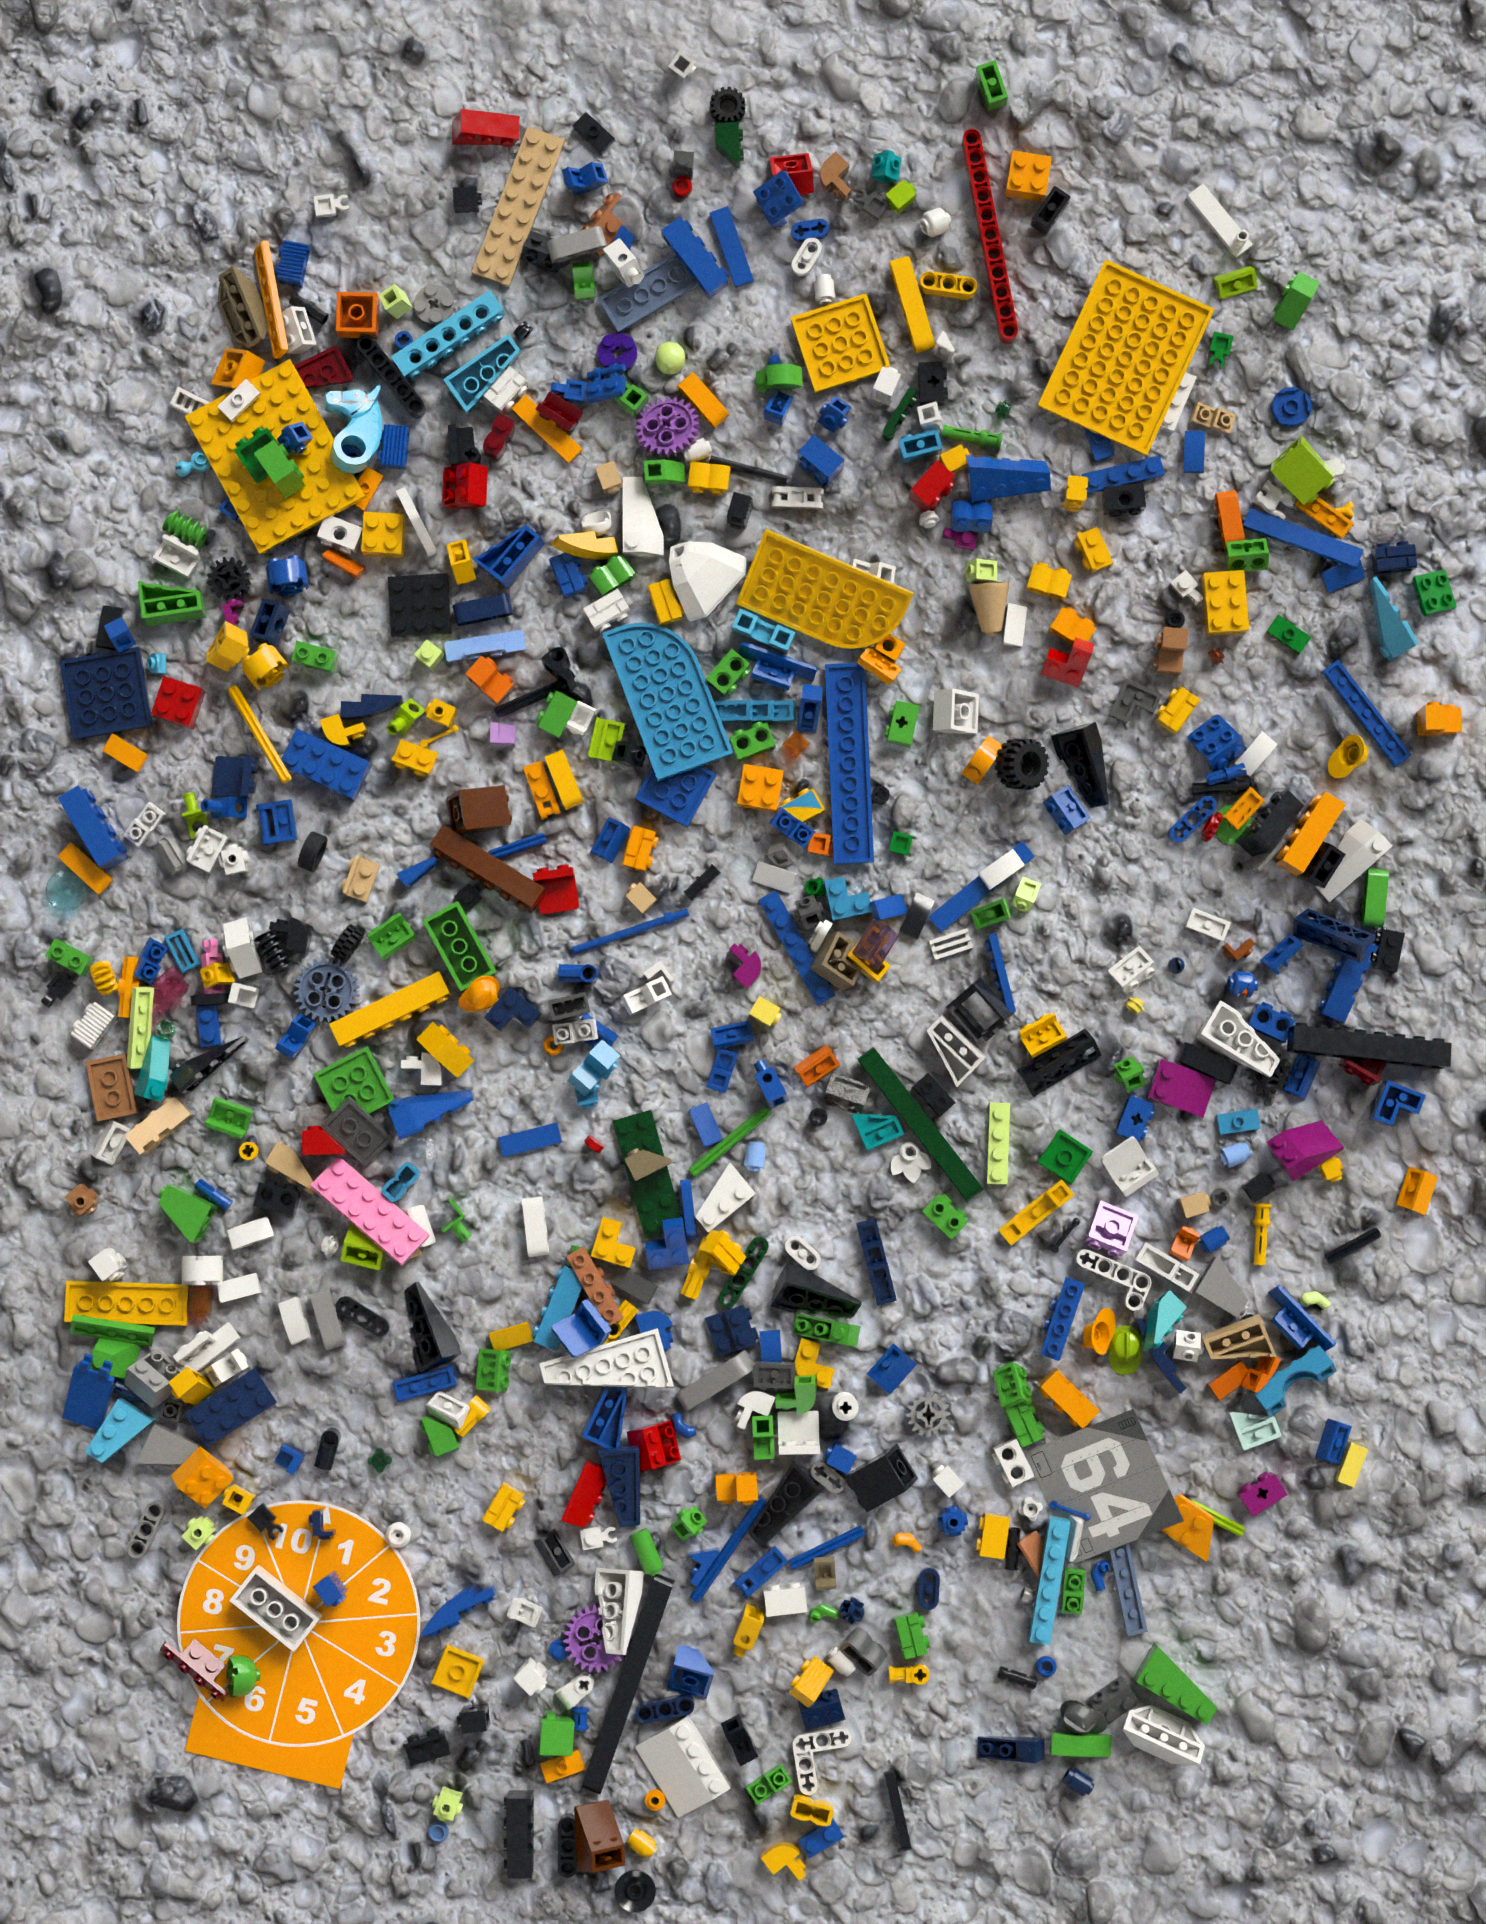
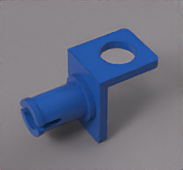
[201,796,247,819]

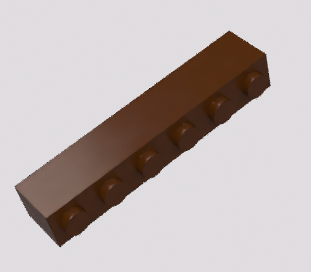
[430,825,545,914]

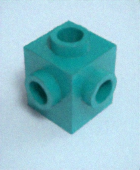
[870,150,902,184]

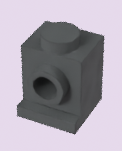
[673,150,694,179]

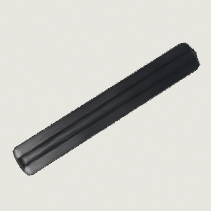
[494,680,568,718]

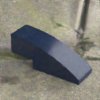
[340,694,404,720]

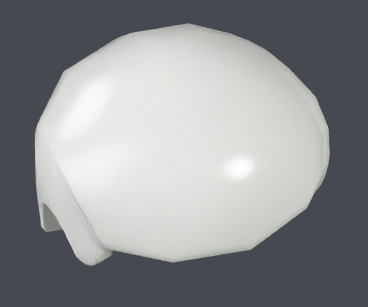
[581,511,612,537]

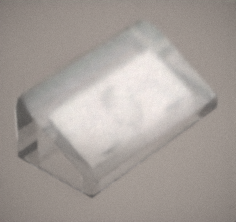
[393,1135,436,1159]

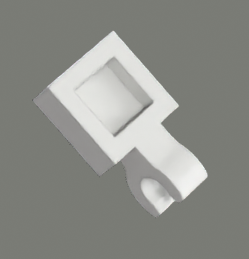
[1170,570,1204,606]

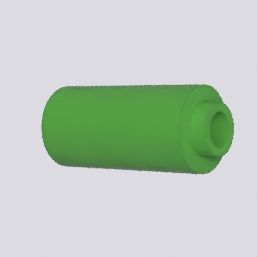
[629,1528,664,1576]

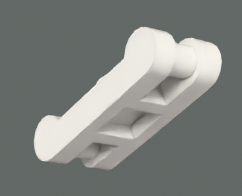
[771,486,824,510]

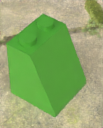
[158,1184,218,1243]

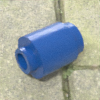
[1198,1225,1230,1254]

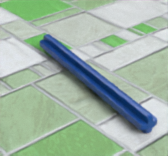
[690,1496,767,1603]

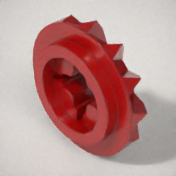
[1201,812,1223,842]

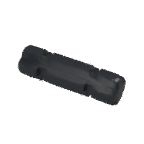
[997,1666,1038,1689]

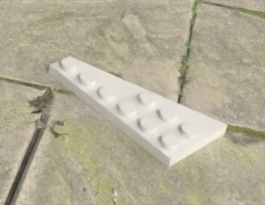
[539,1328,674,1388]

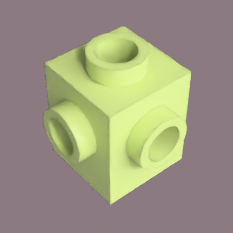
[181,1516,216,1550]
[432,1786,463,1822]

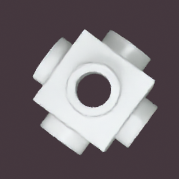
[219,844,250,876]
[1172,1330,1204,1362]

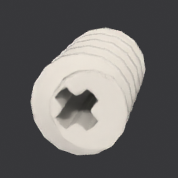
[832,1392,859,1421]

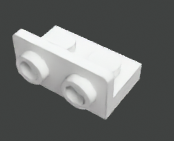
[1108,946,1157,994]

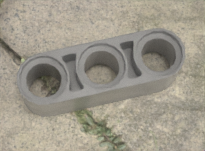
[546,226,607,263]
[310,1288,347,1350]
[127,1500,167,1558]

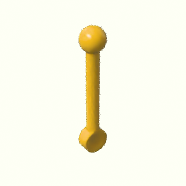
[420,725,459,748]

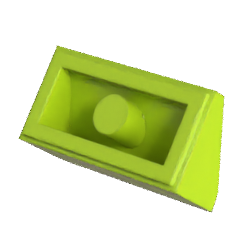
[1213,266,1258,300]

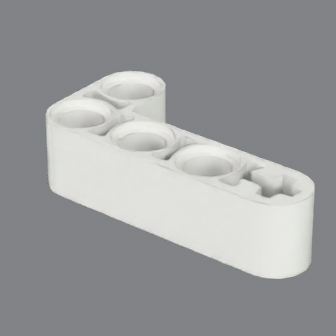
[1074,1249,1152,1311]

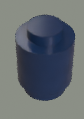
[1062,1767,1094,1797]

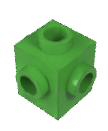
[1114,1056,1146,1093]
[670,1505,707,1542]

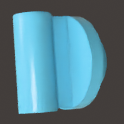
[147,653,167,675]

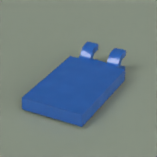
[62,1354,115,1430]

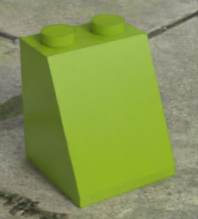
[1270,435,1334,505]

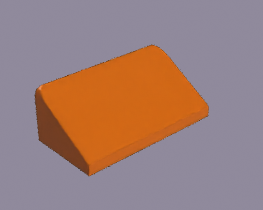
[322,548,366,580]
[794,1045,840,1087]
[1207,1360,1248,1401]

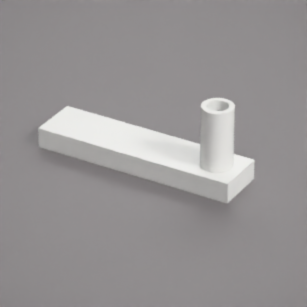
[1187,184,1253,259]

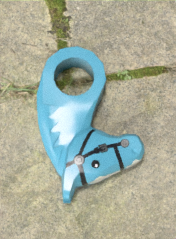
[322,385,382,474]

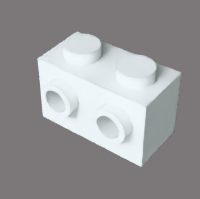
[281,306,317,354]
[88,1248,127,1282]
[513,1657,548,1696]

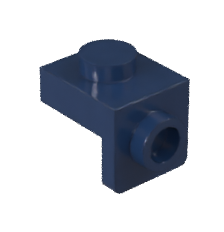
[309,1509,336,1540]

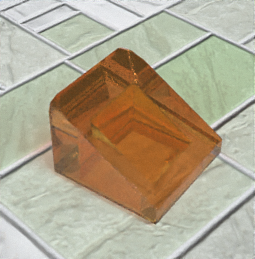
[782,731,811,759]

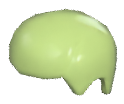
[655,342,685,375]

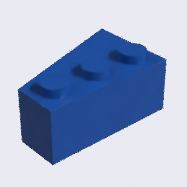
[472,524,545,589]

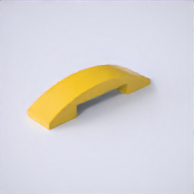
[998,1179,1074,1246]

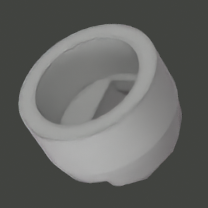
[1019,1586,1036,1605]

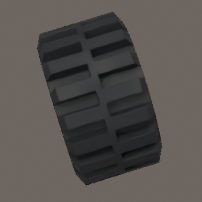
[995,739,1049,790]

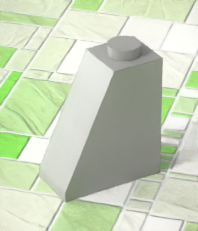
[1193,1257,1248,1318]
[136,1423,202,1464]

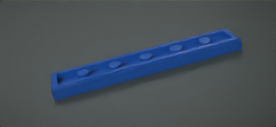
[1243,508,1364,569]
[1321,659,1411,768]
[928,841,1035,932]

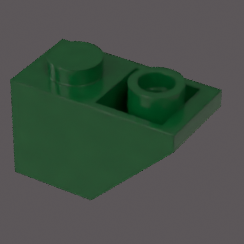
[715,122,744,168]

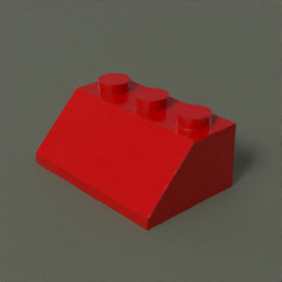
[561,1459,607,1528]

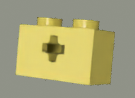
[749,996,782,1028]

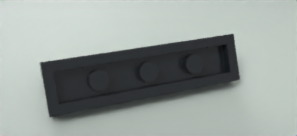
[1017,1028,1102,1097]

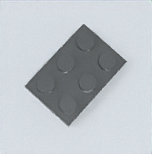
[321,1096,393,1166]

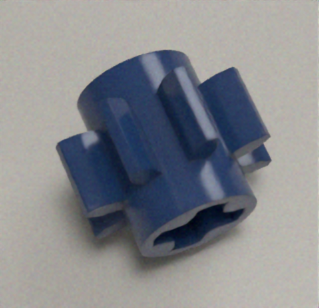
[840,1597,865,1625]

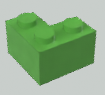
[1272,271,1320,331]
[254,440,306,499]

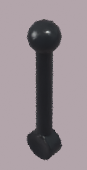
[1051,1218,1080,1253]

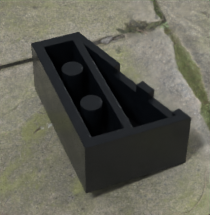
[1235,789,1304,857]

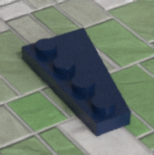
[597,1446,640,1527]

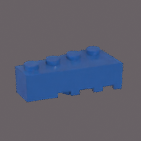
[966,455,1051,502]
[1318,938,1379,1024]

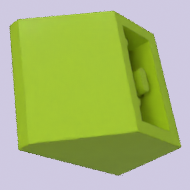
[340,1223,387,1271]

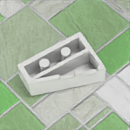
[927,1015,986,1087]
[695,1163,756,1232]

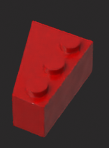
[452,109,520,147]

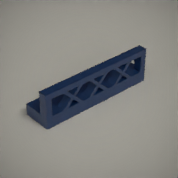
[1293,908,1375,963]

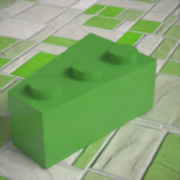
[138,581,206,627]

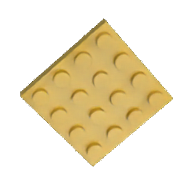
[790,293,891,394]

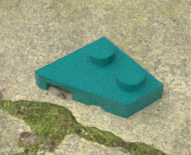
[851,1114,904,1151]

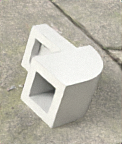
[849,559,896,583]
[621,976,672,1015]
[401,1052,443,1086]
[205,1349,248,1387]
[735,1390,775,1430]

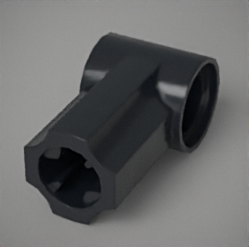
[314,1427,341,1471]

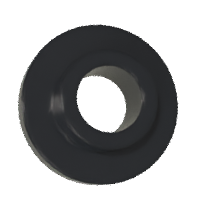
[1164,610,1185,628]

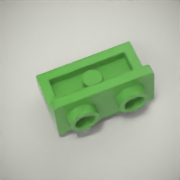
[366,913,417,961]
[204,1097,254,1139]

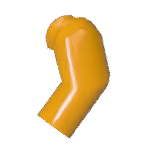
[892,1532,923,1554]

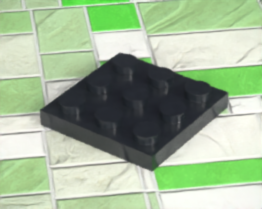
[388,573,452,638]

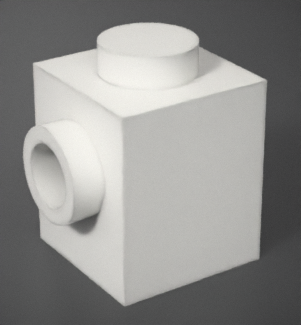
[667,49,696,78]
[932,1464,964,1498]

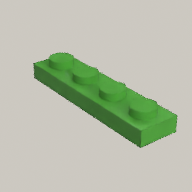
[70,1314,155,1347]

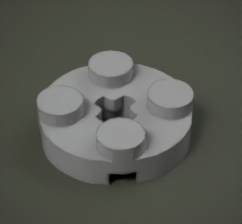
[414,284,454,326]

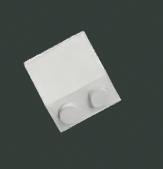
[933,688,979,734]

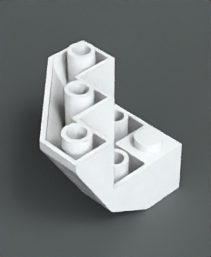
[669,541,746,622]

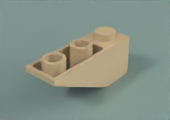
[265,1142,318,1195]

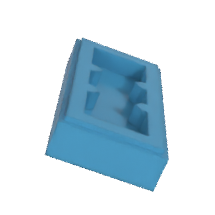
[1216,1109,1260,1135]

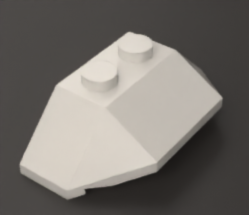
[1123,1705,1205,1765]

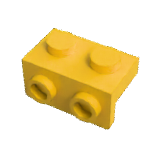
[1018,1012,1068,1059]

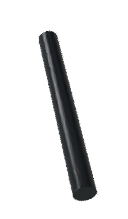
[709,455,788,483]

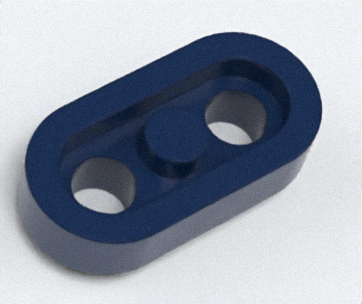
[918,1567,940,1610]

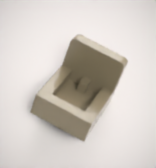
[814,1556,837,1590]

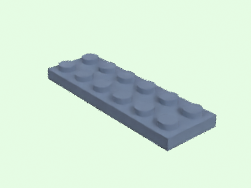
[598,246,709,333]

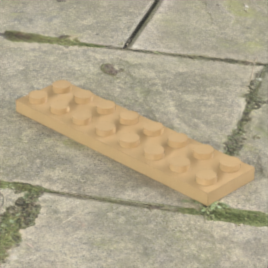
[472,126,565,288]

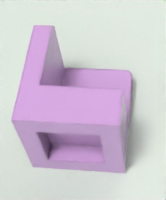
[490,722,516,746]

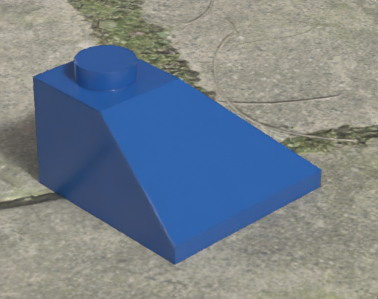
[667,1645,714,1699]

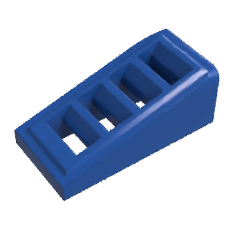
[396,857,438,888]

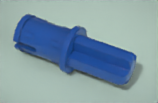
[1206,763,1247,785]
[194,1179,233,1211]

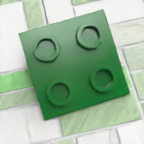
[1412,570,1457,617]

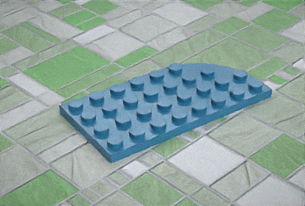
[602,623,733,782]

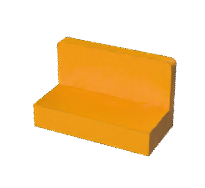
[1396,1167,1438,1215]

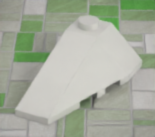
[594,1568,644,1655]

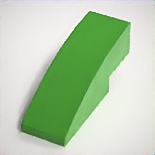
[1049,1731,1112,1757]

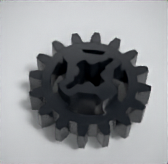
[207,557,251,601]
[1246,1053,1291,1095]

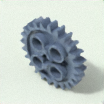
[293,957,360,1023]

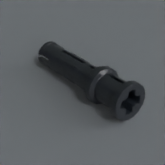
[1192,777,1255,796]

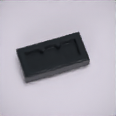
[572,112,615,154]

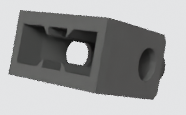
[548,992,590,1021]

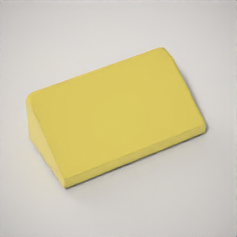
[1334,1442,1368,1487]

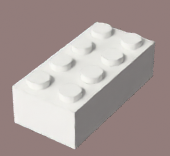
[229,1565,323,1652]

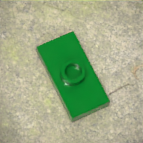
[1266,615,1311,654]

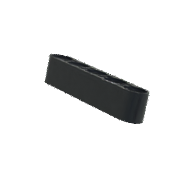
[357,334,426,419]

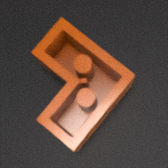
[465,656,515,706]

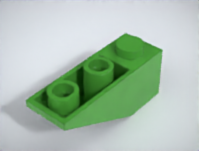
[793,1314,861,1346]

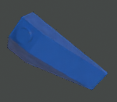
[388,1090,474,1140]

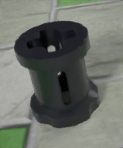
[462,446,481,464]

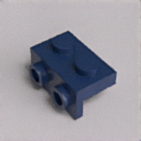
[798,1689,846,1731]

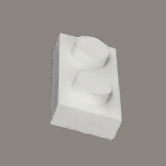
[1185,908,1231,942]

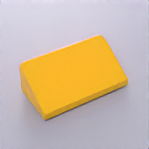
[488,1321,534,1350]

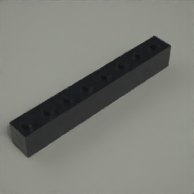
[1287,1023,1452,1070]

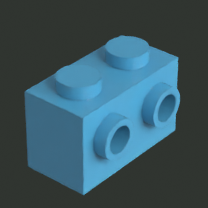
[898,429,943,464]

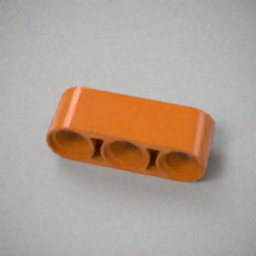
[1215,490,1245,550]

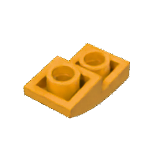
[102,733,149,773]

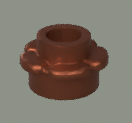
[1208,647,1225,665]

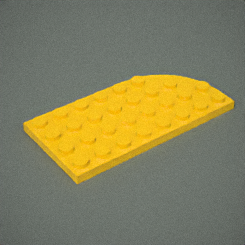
[736,529,914,649]

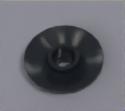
[615,1870,656,1912]

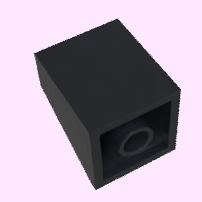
[845,1444,918,1512]

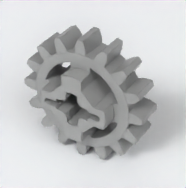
[906,1391,951,1437]

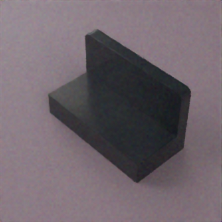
[448,424,475,466]

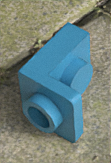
[575,1088,599,1110]

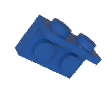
[1043,785,1091,835]

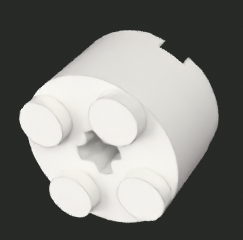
[181,1256,223,1285]

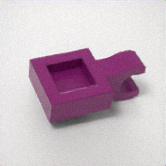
[942,527,978,551]

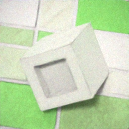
[643,961,674,986]
[228,982,259,1008]

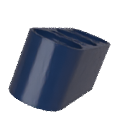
[452,593,513,626]
[635,1693,695,1724]

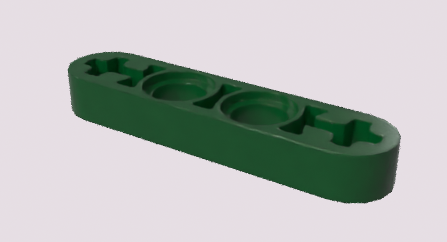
[719,1237,769,1308]

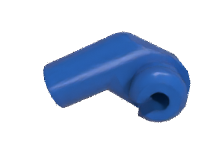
[671,1412,696,1439]
[1091,1560,1110,1591]

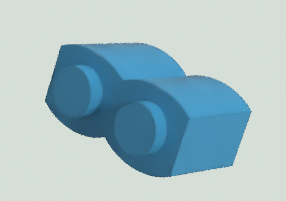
[382,1162,422,1202]

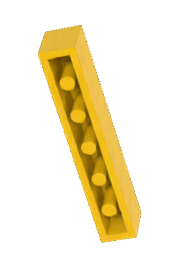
[329,971,451,1048]

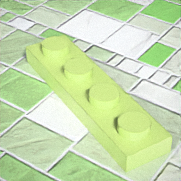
[127,987,154,1069]
[986,1102,1010,1184]

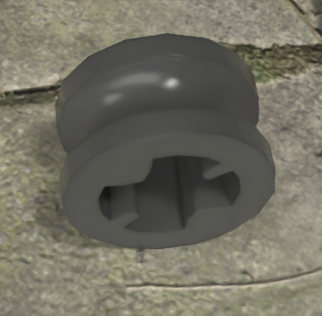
[1211,1188,1230,1207]

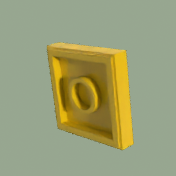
[431,1644,485,1699]

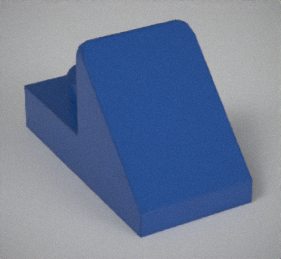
[688,1547,720,1587]

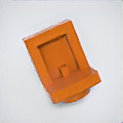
[1169,1226,1200,1262]

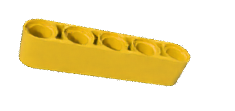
[889,256,935,354]

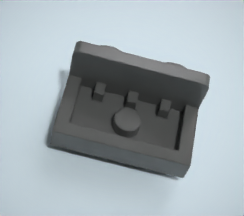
[1088,1676,1140,1724]

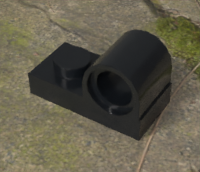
[540,647,577,691]

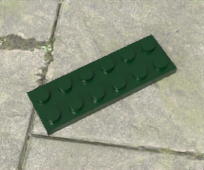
[612,1110,682,1238]

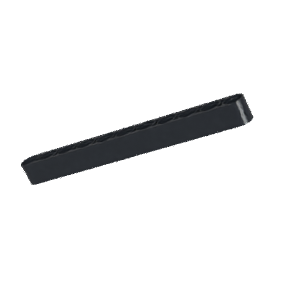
[581,1574,675,1794]

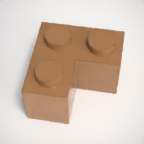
[1152,627,1188,676]

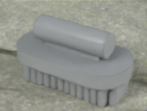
[155,836,188,875]

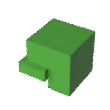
[537,1710,575,1756]

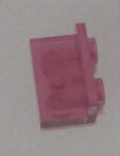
[149,966,190,1013]

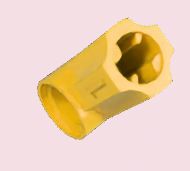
[450,1395,491,1437]

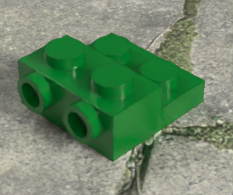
[234,426,290,484]

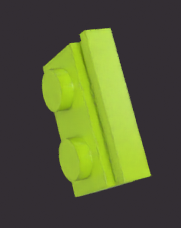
[588,717,625,763]

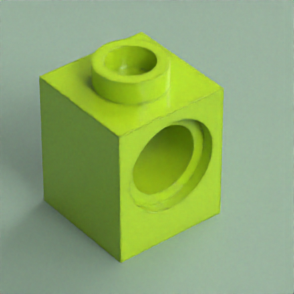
[885,179,917,215]

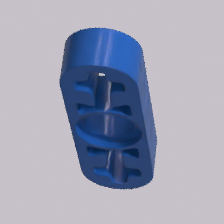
[1168,796,1217,843]
[680,1179,697,1239]

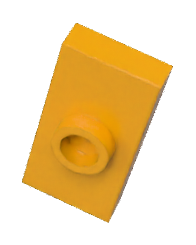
[354,467,384,512]
[1223,787,1266,830]
[540,1749,586,1783]

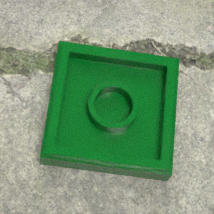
[1037,1129,1094,1185]

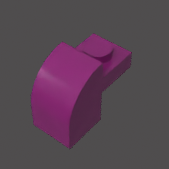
[729,943,761,990]

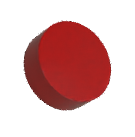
[672,176,692,198]
[584,1135,604,1153]

